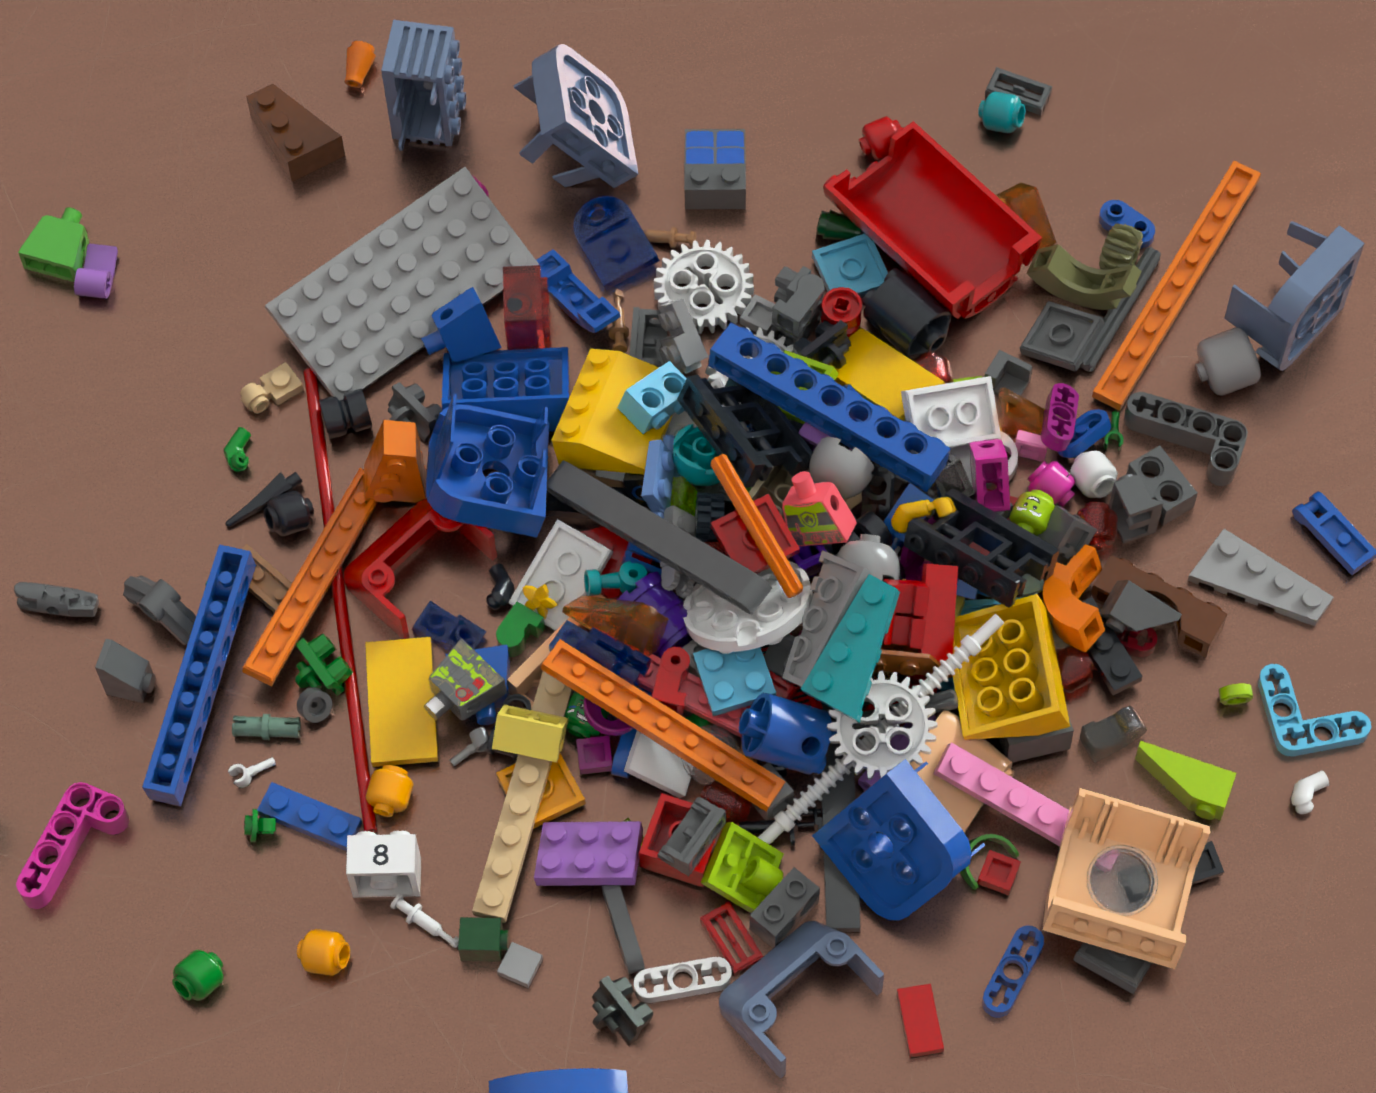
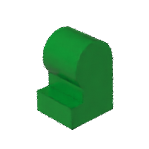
[496,601,545,657]

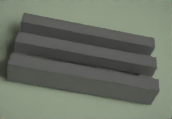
[985,67,1052,115]

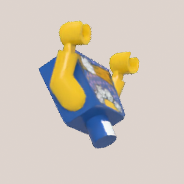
[883,483,956,554]

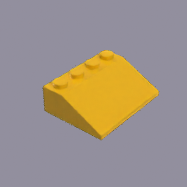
[551,349,673,475]
[953,594,1070,740]

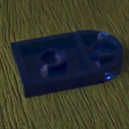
[573,196,660,291]

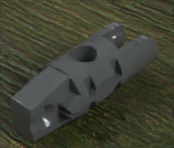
[14,582,99,617]

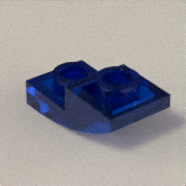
[412,601,487,651]

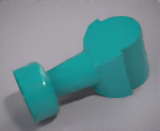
[584,561,647,596]

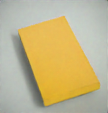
[830,328,945,421]
[365,637,438,767]

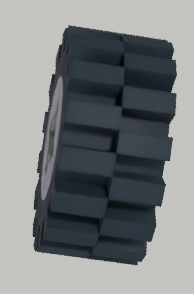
[695,492,724,552]

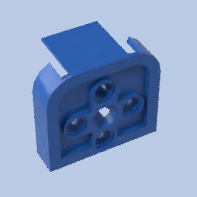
[425,394,549,537]
[812,759,985,921]

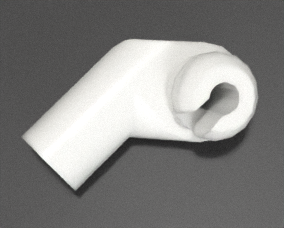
[1291,771,1329,814]

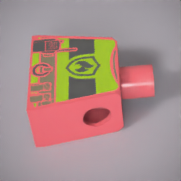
[782,471,857,546]

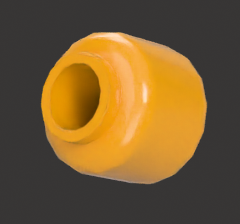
[366,765,413,817]
[297,929,350,976]

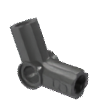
[123,575,196,645]

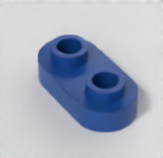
[1099,200,1155,249]
[1057,409,1111,458]

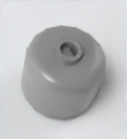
[1195,327,1261,396]

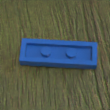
[257,782,363,851]

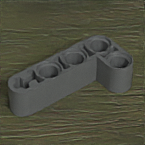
[1124,392,1248,486]

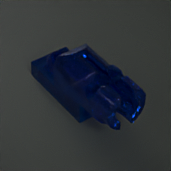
[549,620,651,687]

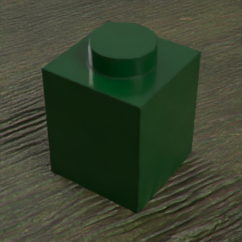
[458,917,509,962]

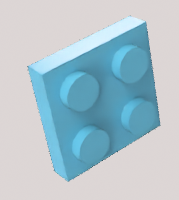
[812,234,888,298]
[693,647,776,717]

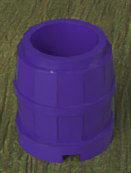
[610,571,693,658]

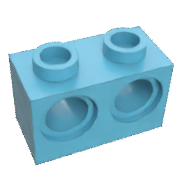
[617,361,687,434]

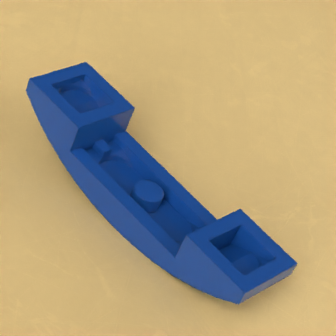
[532,249,621,333]
[489,1068,628,1093]

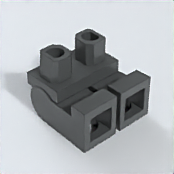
[771,266,824,352]

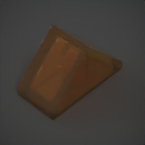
[996,387,1045,439]

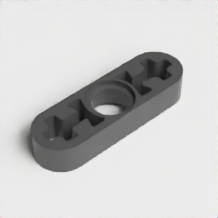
[601,885,645,975]

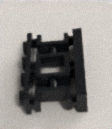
[677,375,813,488]
[903,488,1060,608]

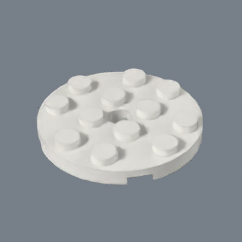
[683,561,813,654]

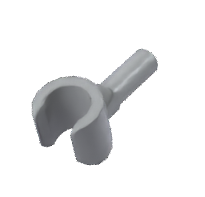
[450,727,489,766]

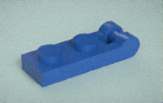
[1292,491,1376,575]

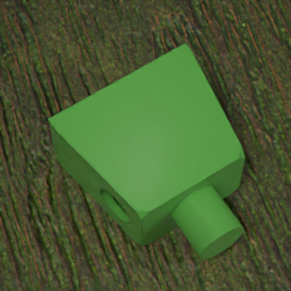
[18,207,89,282]

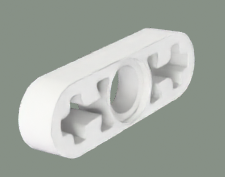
[634,957,732,1003]

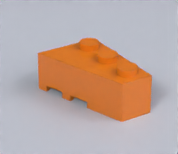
[364,420,427,503]

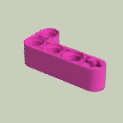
[16,782,129,909]

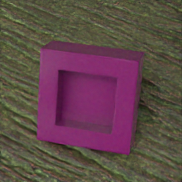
[576,735,612,775]

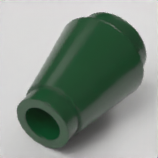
[816,209,861,240]

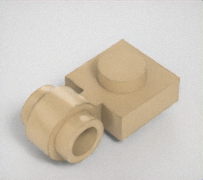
[240,362,304,414]

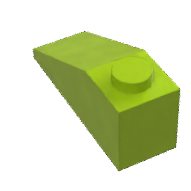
[1135,740,1237,821]

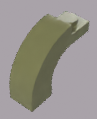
[1026,244,1142,310]

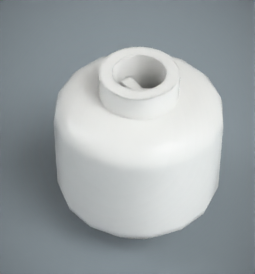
[1070,451,1118,498]

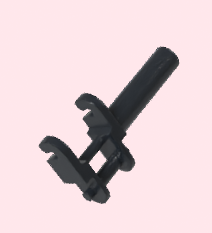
[739,803,822,846]

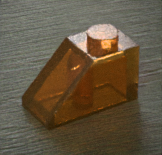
[996,182,1057,249]

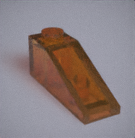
[562,596,669,662]

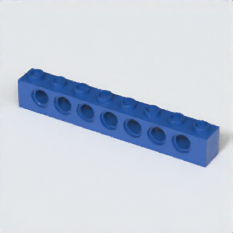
[708,322,951,492]
[142,544,256,807]

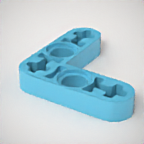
[1258,664,1371,756]

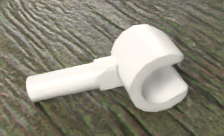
[228,757,276,788]

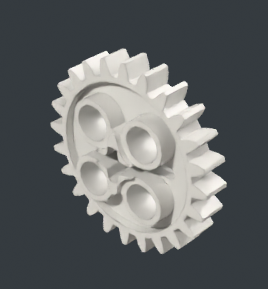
[654,240,754,334]
[827,670,937,780]

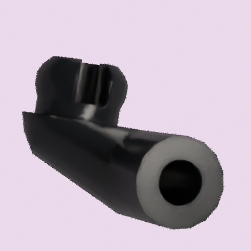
[486,563,515,610]

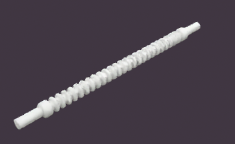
[758,614,1004,845]

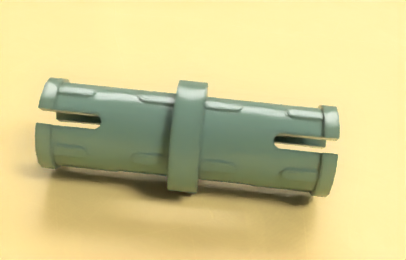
[232,714,301,740]

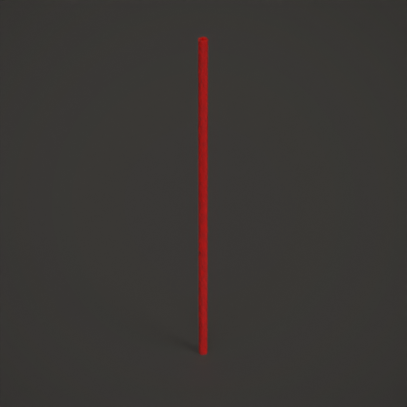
[303,368,377,833]

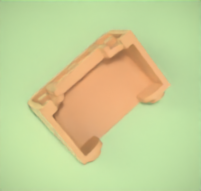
[880,710,1015,841]

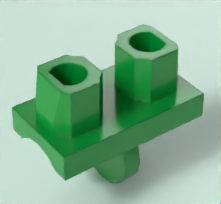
[295,634,353,696]

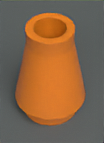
[344,41,376,88]

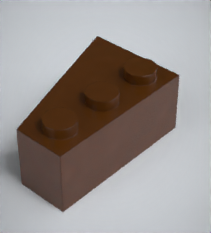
[246,84,345,182]

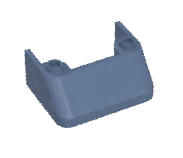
[719,921,884,1079]

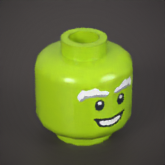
[1009,490,1055,537]

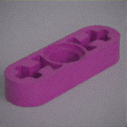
[1041,383,1079,452]

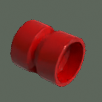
[821,287,862,337]

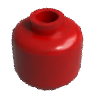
[858,116,901,161]

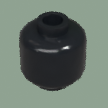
[264,491,314,536]

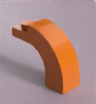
[1043,544,1105,652]

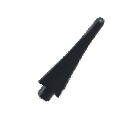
[225,472,303,527]

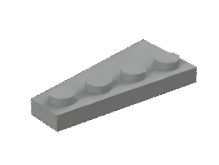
[1188,529,1334,626]

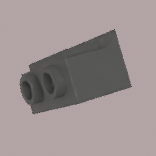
[1108,474,1163,543]

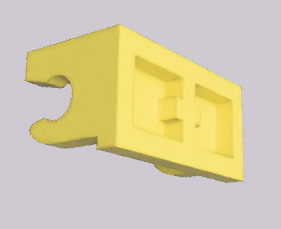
[492,705,568,762]

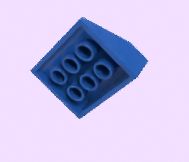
[442,347,570,432]

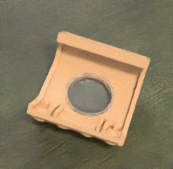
[1043,788,1210,969]

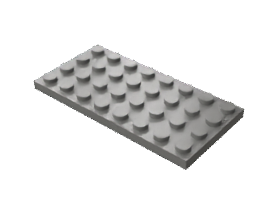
[265,167,539,400]

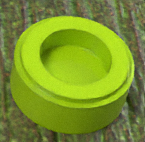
[1218,683,1253,705]

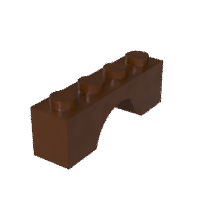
[1090,555,1227,658]

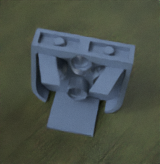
[514,44,639,188]
[1224,221,1365,371]

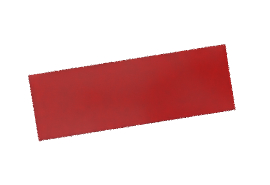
[917,564,958,663]

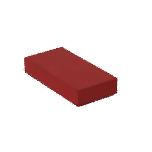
[897,983,944,1058]

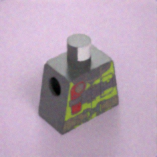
[424,639,507,720]

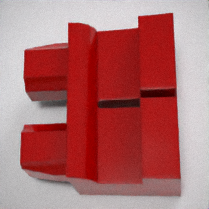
[882,579,930,649]

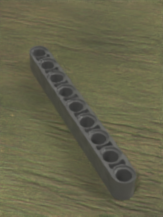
[547,460,772,615]

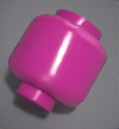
[1027,461,1075,507]

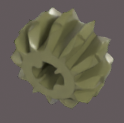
[1099,223,1143,270]

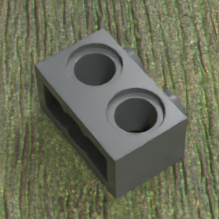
[1126,445,1198,526]
[749,867,820,948]

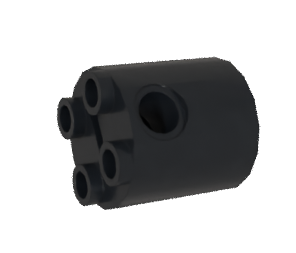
[862,268,951,359]

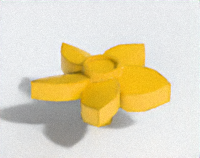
[523,584,558,620]

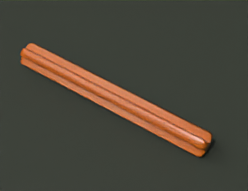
[711,454,803,598]

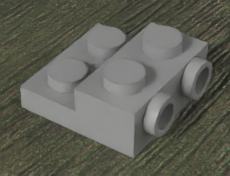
[658,299,709,373]

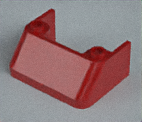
[343,498,497,639]

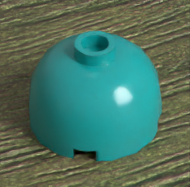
[673,424,720,487]

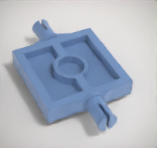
[641,435,688,519]

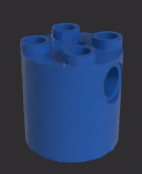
[739,692,837,775]

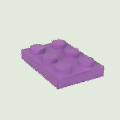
[534,821,643,886]

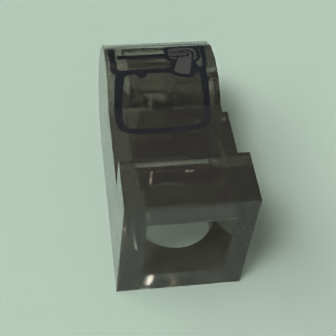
[1079,706,1147,763]

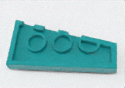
[801,574,900,723]

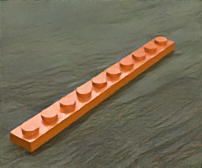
[1092,160,1261,411]

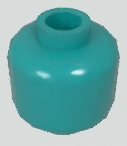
[978,92,1026,133]

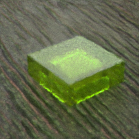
[670,476,697,516]

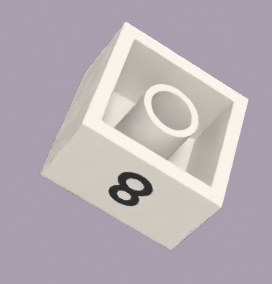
[346,831,421,898]

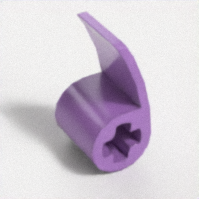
[74,244,118,299]

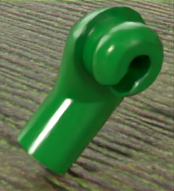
[223,427,251,472]

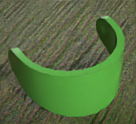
[960,834,1019,890]

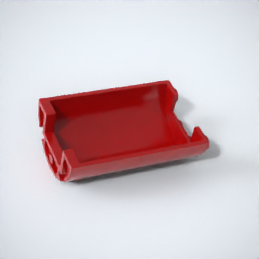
[823,121,1042,319]

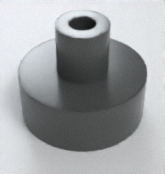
[297,687,332,723]

